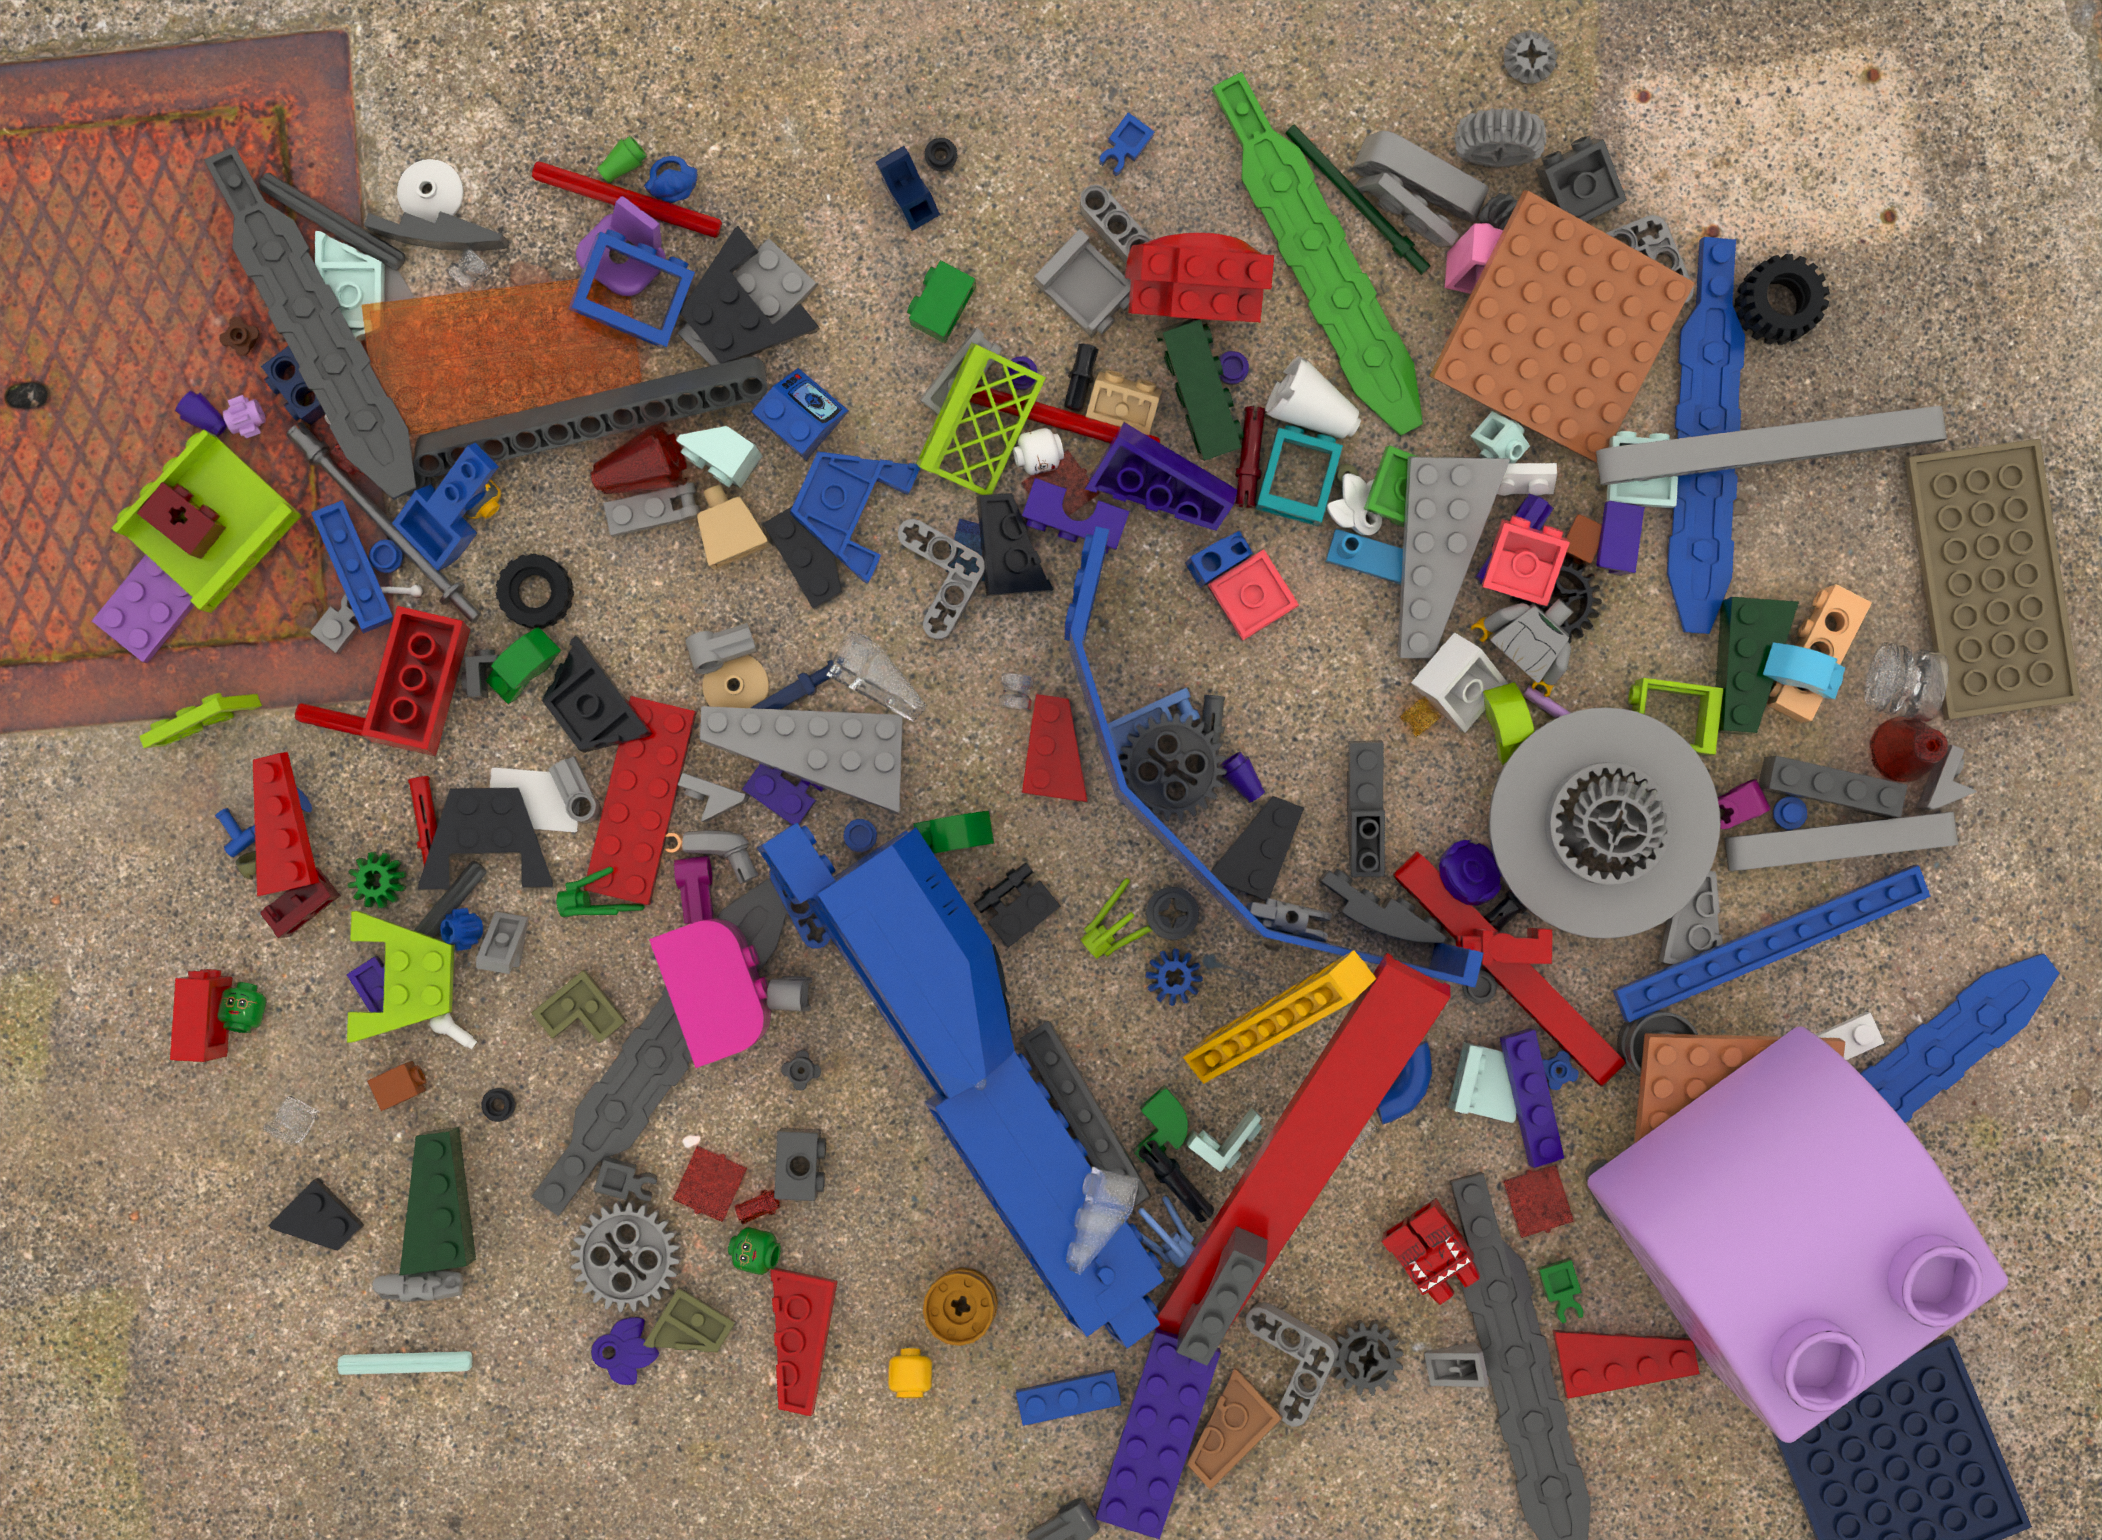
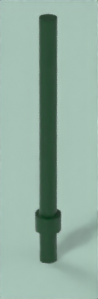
[1285,124,1431,275]

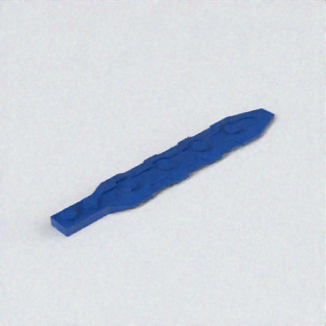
[1667,237,1745,634]
[1860,953,2060,1123]

